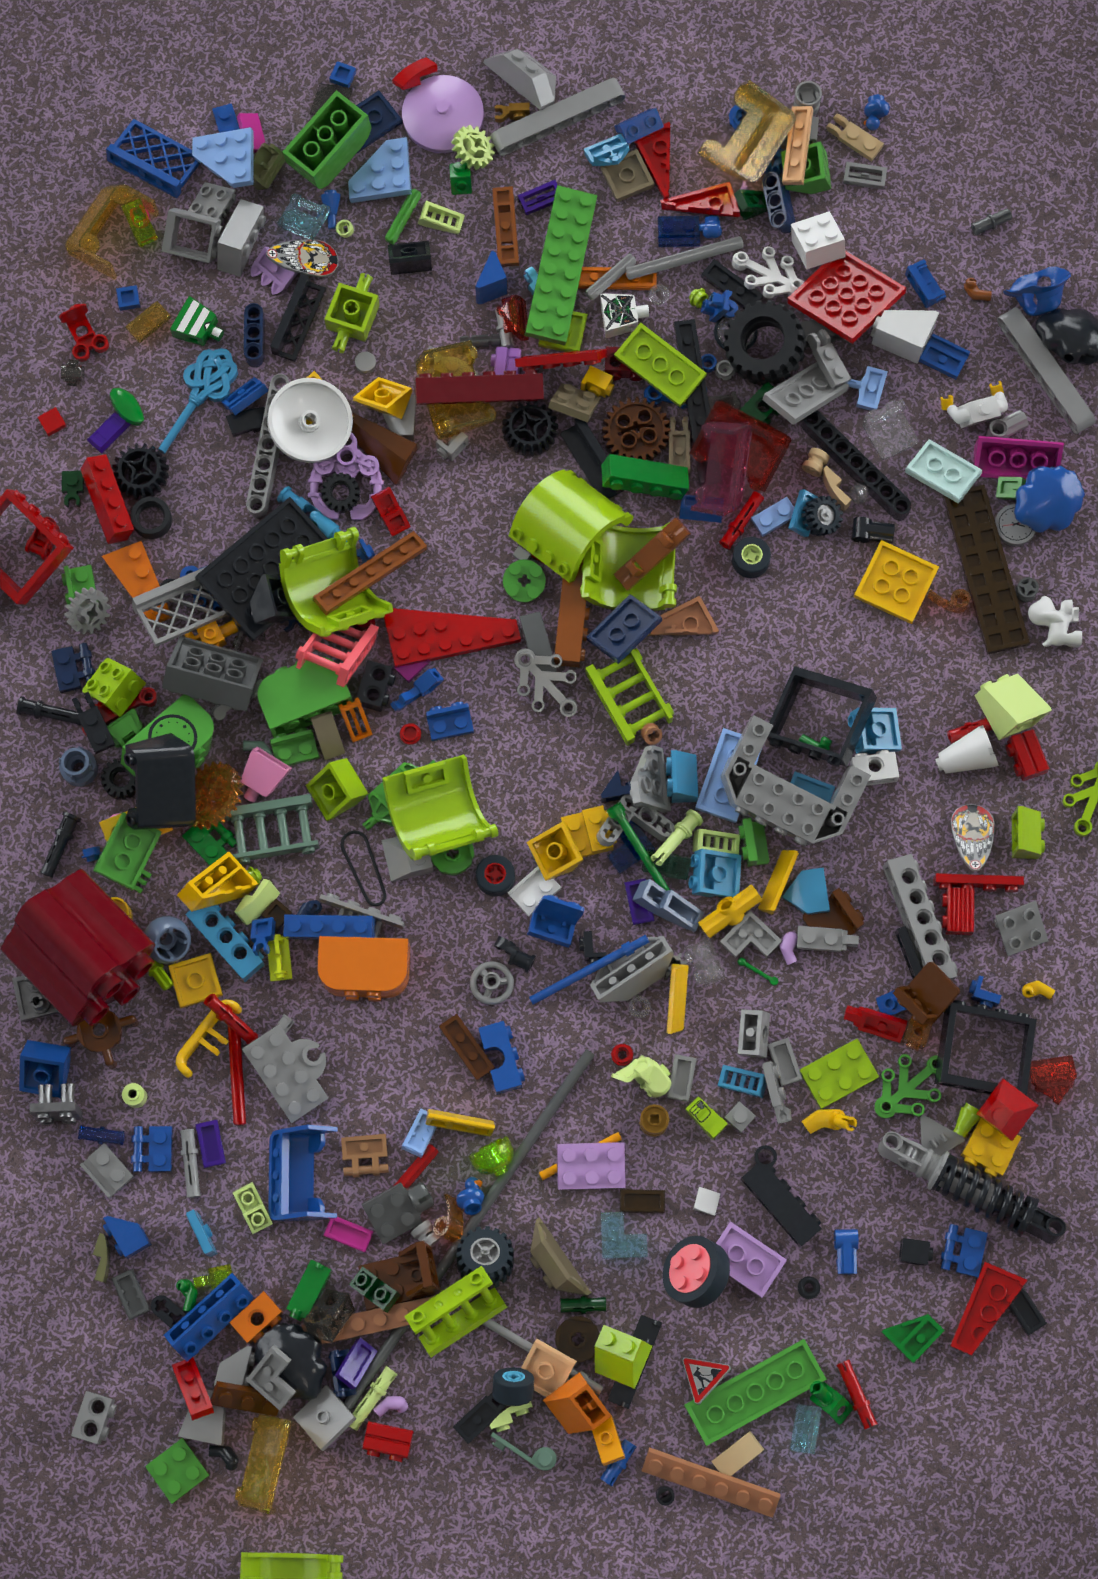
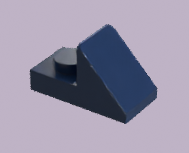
[601,770,631,803]

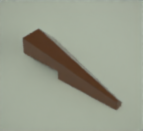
[351,412,418,486]

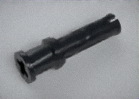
[16,696,82,726]
[40,811,81,878]

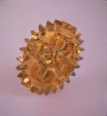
[192,761,244,830]

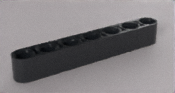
[801,410,912,521]

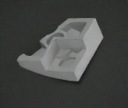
[382,395,416,440]

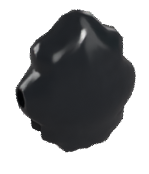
[1035,308,1098,366]
[254,1323,327,1401]

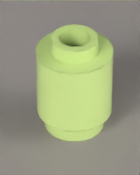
[122,1083,147,1108]

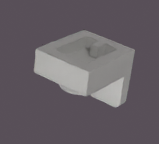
[436,432,469,461]

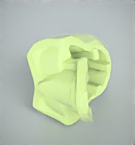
[611,1055,672,1098]

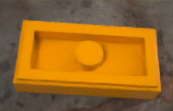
[592,1415,625,1466]

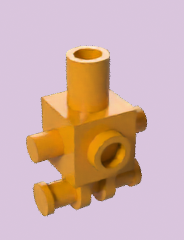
[184,620,239,647]

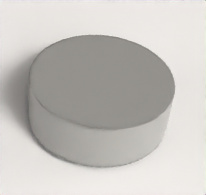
[355,352,376,374]

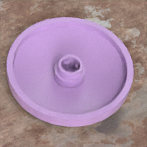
[402,75,484,153]

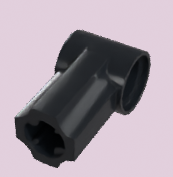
[851,517,895,543]

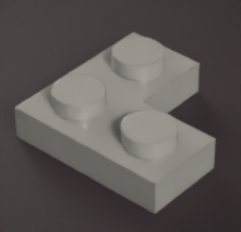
[720,911,782,958]
[246,1345,296,1410]

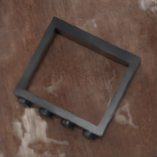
[767,666,877,767]
[934,1000,1037,1096]

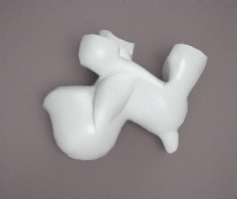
[1028,596,1082,648]

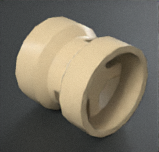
[802,448,830,477]

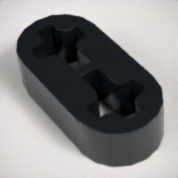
[150,1295,186,1328]

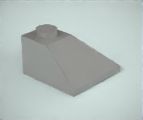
[381,837,434,882]

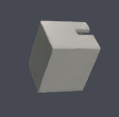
[513,546,531,560]

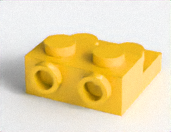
[561,805,617,858]
[960,1118,1022,1178]

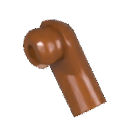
[964,278,992,301]

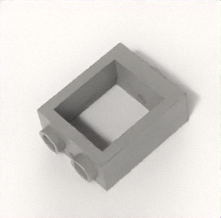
[162,208,223,263]

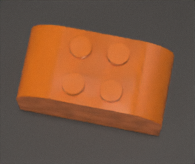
[318,936,410,1002]

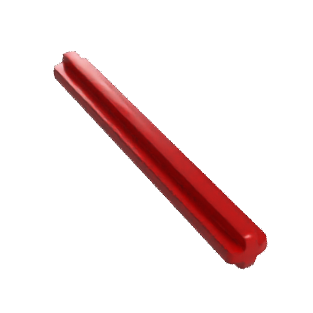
[228,1016,246,1126]

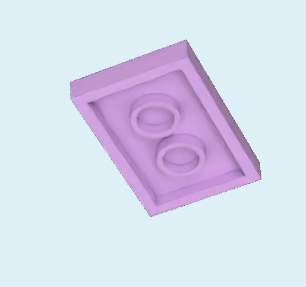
[557,1142,625,1190]
[716,1222,787,1298]

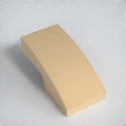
[822,466,851,512]
[711,1431,764,1476]

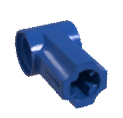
[834,1229,859,1274]

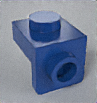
[969,976,1002,1009]

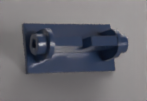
[328,1349,356,1398]

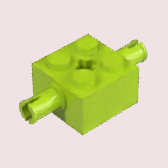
[324,273,380,353]

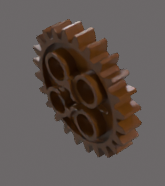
[602,397,671,461]

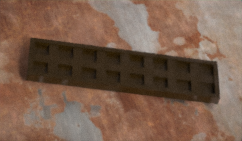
[942,484,1030,655]

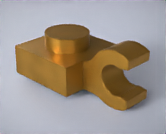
[495,103,530,123]

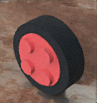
[662,1236,730,1308]

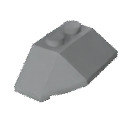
[483,49,556,110]
[590,936,674,1002]

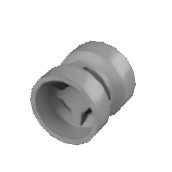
[411,1219,442,1247]

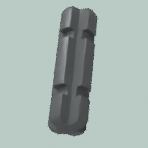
[460,334,501,348]

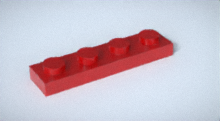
[933,873,1024,892]

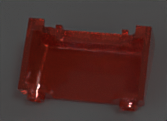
[689,401,792,492]

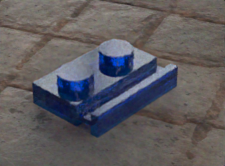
[658,216,700,247]

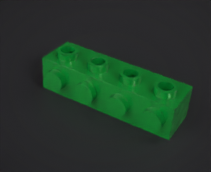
[601,454,689,500]

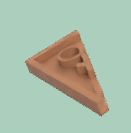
[647,596,719,636]

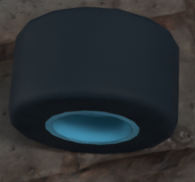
[492,1367,534,1406]

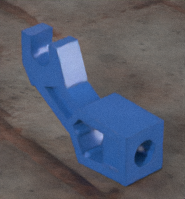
[390,668,444,711]

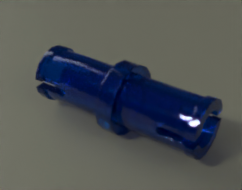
[78,1125,125,1145]

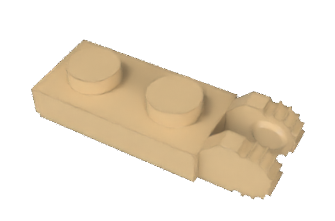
[826,113,884,162]

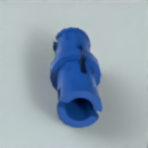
[600,1439,637,1486]

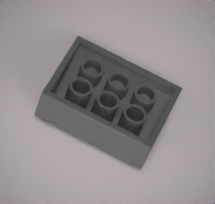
[162,636,263,711]

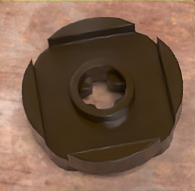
[555,1316,600,1363]

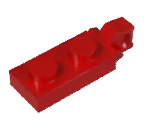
[844,1005,907,1043]

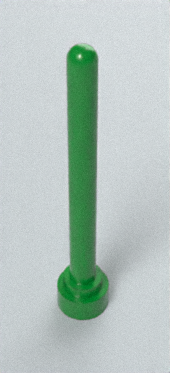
[606,802,670,891]

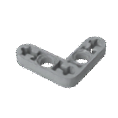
[596,794,675,847]

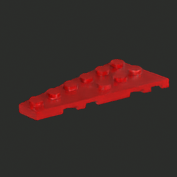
[384,608,521,668]

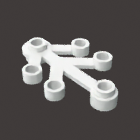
[732,246,804,298]

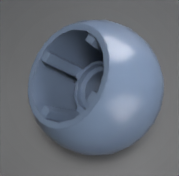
[144,916,191,964]

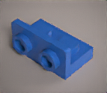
[614,108,664,144]
[426,702,474,741]

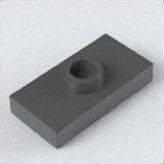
[111,1269,151,1320]

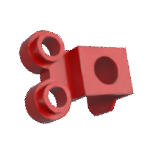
[59,304,109,362]

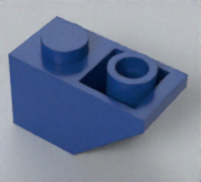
[103,1216,152,1259]

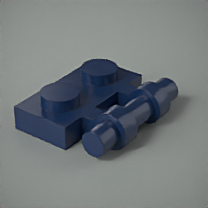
[51,643,95,693]

